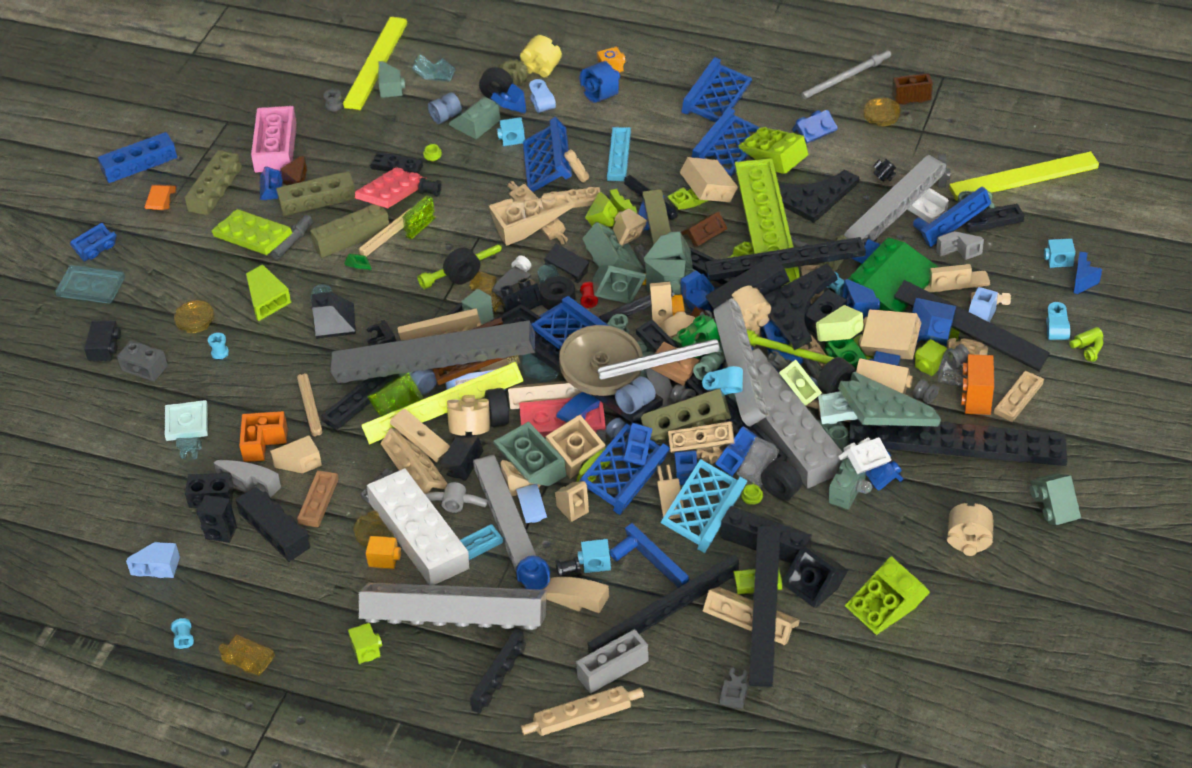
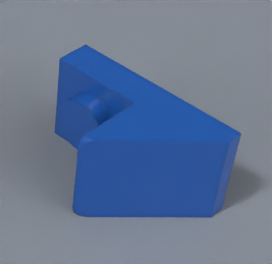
[491,84,526,114]
[1074,252,1102,294]

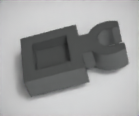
[938,155,950,188]
[720,668,748,708]

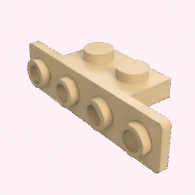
[924,264,990,292]

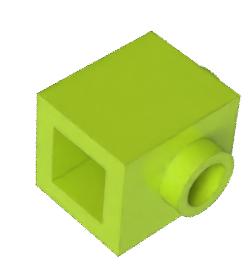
[914,339,947,376]
[348,623,382,664]

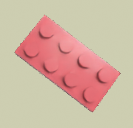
[355,168,427,208]
[519,398,606,437]

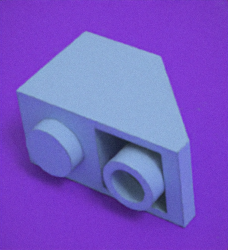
[969,287,998,322]
[126,542,180,578]

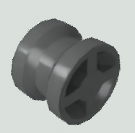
[323,89,343,112]
[945,344,970,369]
[913,379,939,405]
[670,384,696,404]

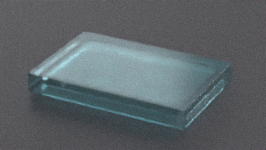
[55,265,125,303]

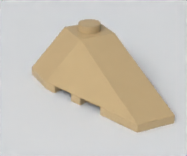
[489,192,575,246]

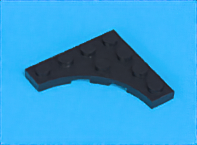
[778,169,860,223]
[764,264,838,351]

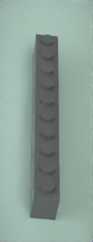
[331,321,535,383]

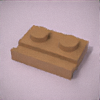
[650,342,700,386]

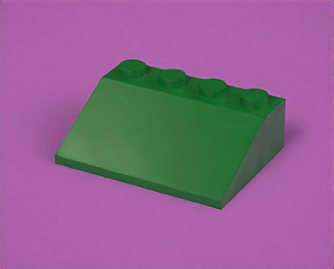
[848,237,938,312]

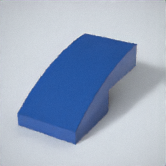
[556,392,600,423]
[623,423,653,466]

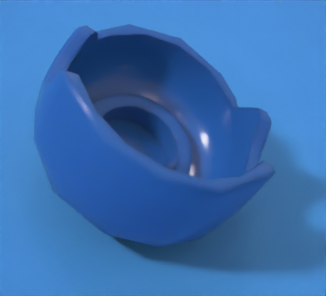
[516,555,550,590]

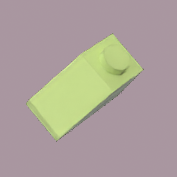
[816,305,864,341]
[779,360,822,406]

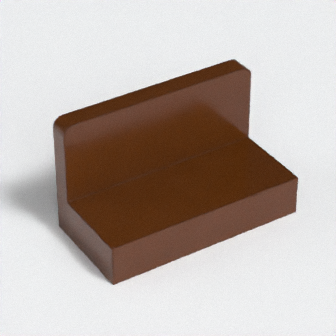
[681,212,728,247]

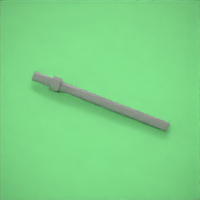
[801,50,891,99]

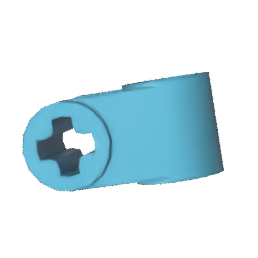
[1046,302,1070,340]
[702,366,743,395]

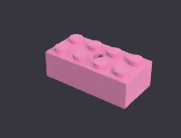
[251,106,297,172]

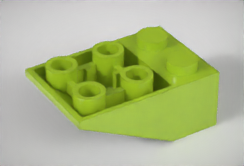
[739,127,809,174]
[845,556,930,635]

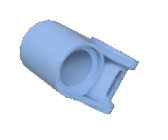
[529,79,556,113]

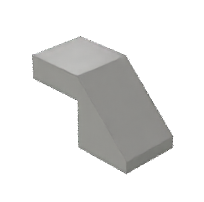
[936,231,984,260]

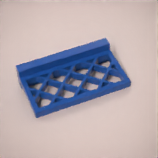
[681,57,752,122]
[692,107,760,177]
[523,117,572,192]
[531,296,609,349]
[579,423,670,515]

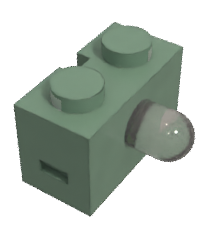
[829,458,872,509]

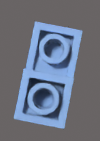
[516,484,547,523]

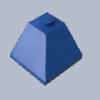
[912,298,956,346]

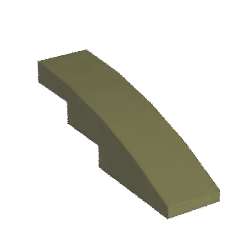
[643,189,671,247]

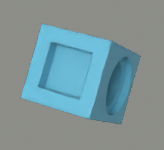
[497,117,525,146]
[1044,239,1075,268]
[578,539,611,573]

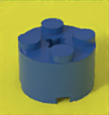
[580,61,620,103]

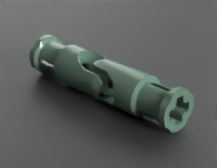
[693,341,726,380]

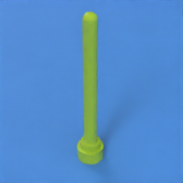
[417,245,502,290]
[746,329,834,364]

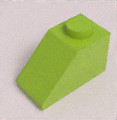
[585,192,619,227]

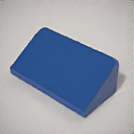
[260,166,282,200]

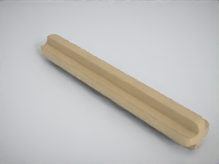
[359,208,417,257]
[297,373,323,437]

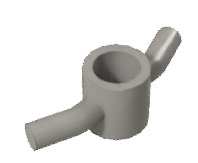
[425,482,488,513]

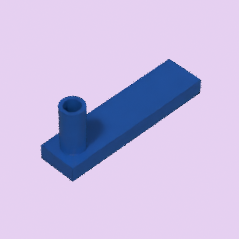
[913,186,992,247]
[609,523,689,588]

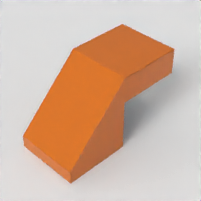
[145,184,176,210]

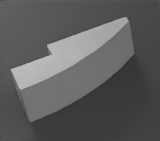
[214,460,281,498]

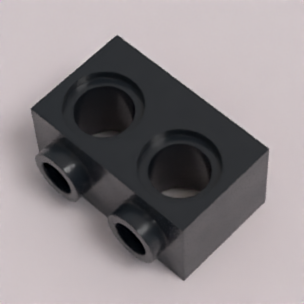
[185,473,234,508]
[197,495,237,543]

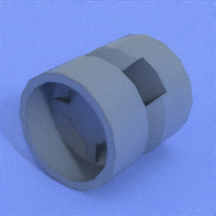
[428,92,462,124]
[399,369,437,395]
[615,376,656,414]

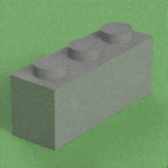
[576,629,648,694]

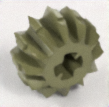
[499,59,528,86]

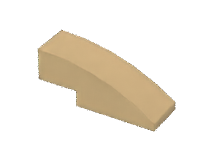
[542,577,609,613]

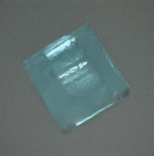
[176,437,202,459]

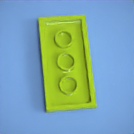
[211,209,292,255]

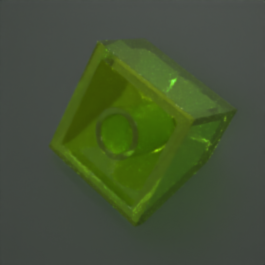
[367,373,424,417]

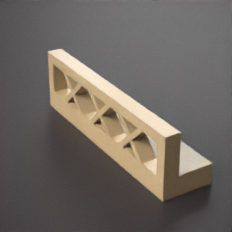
[398,308,481,341]
[508,381,591,409]
[381,428,447,494]
[703,587,800,645]

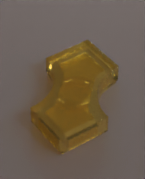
[469,271,501,312]

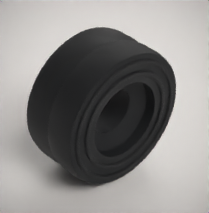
[479,67,513,100]
[443,247,481,284]
[540,276,576,310]
[818,357,856,394]
[485,388,509,427]
[761,460,802,500]

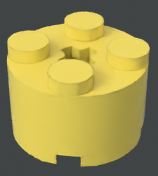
[520,35,562,78]

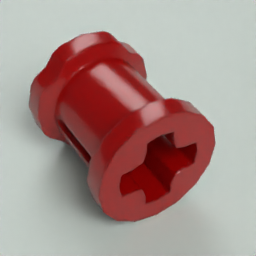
[580,282,598,308]

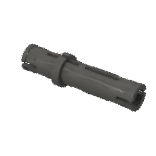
[270,215,314,260]

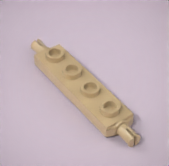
[507,181,568,244]
[521,686,644,736]

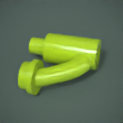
[1069,327,1103,362]

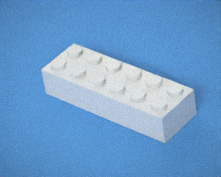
[367,468,469,585]

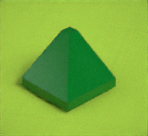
[344,254,372,270]

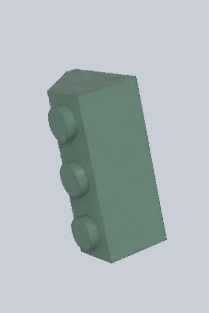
[582,222,645,273]
[493,422,566,486]

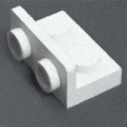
[907,188,949,224]
[838,438,891,474]

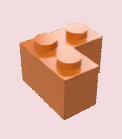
[961,354,994,415]
[239,411,288,462]

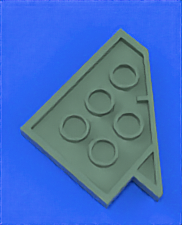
[838,372,941,426]

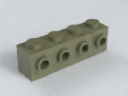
[185,150,241,215]
[310,204,389,258]

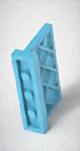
[661,459,747,553]

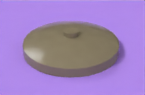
[559,325,643,396]

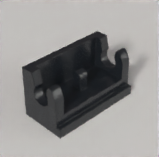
[544,243,589,283]
[367,320,396,346]
[440,434,484,481]

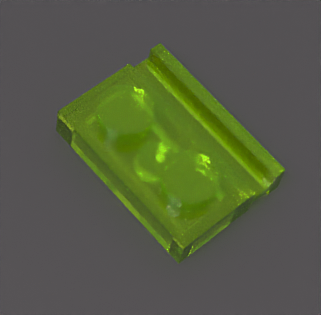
[403,195,436,240]

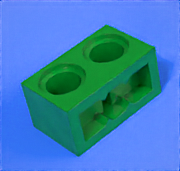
[824,338,867,371]

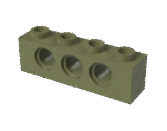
[276,171,356,216]
[641,388,731,445]

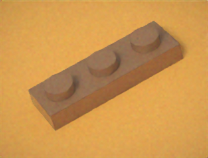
[297,471,339,527]

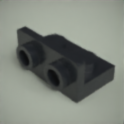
[495,278,542,313]

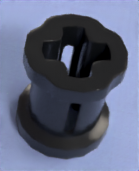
[418,177,442,197]
[555,556,582,577]

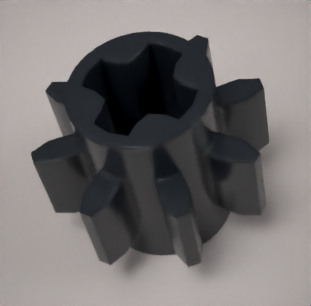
[873,159,896,182]

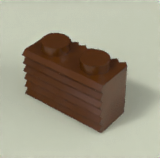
[892,73,933,105]

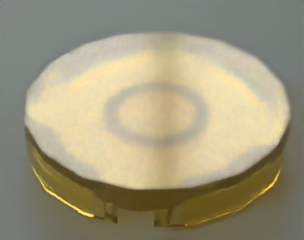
[864,98,901,126]
[174,300,214,333]
[354,511,394,547]

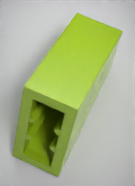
[246,265,291,321]

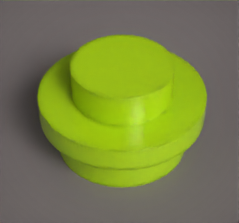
[423,144,442,161]
[741,484,763,505]

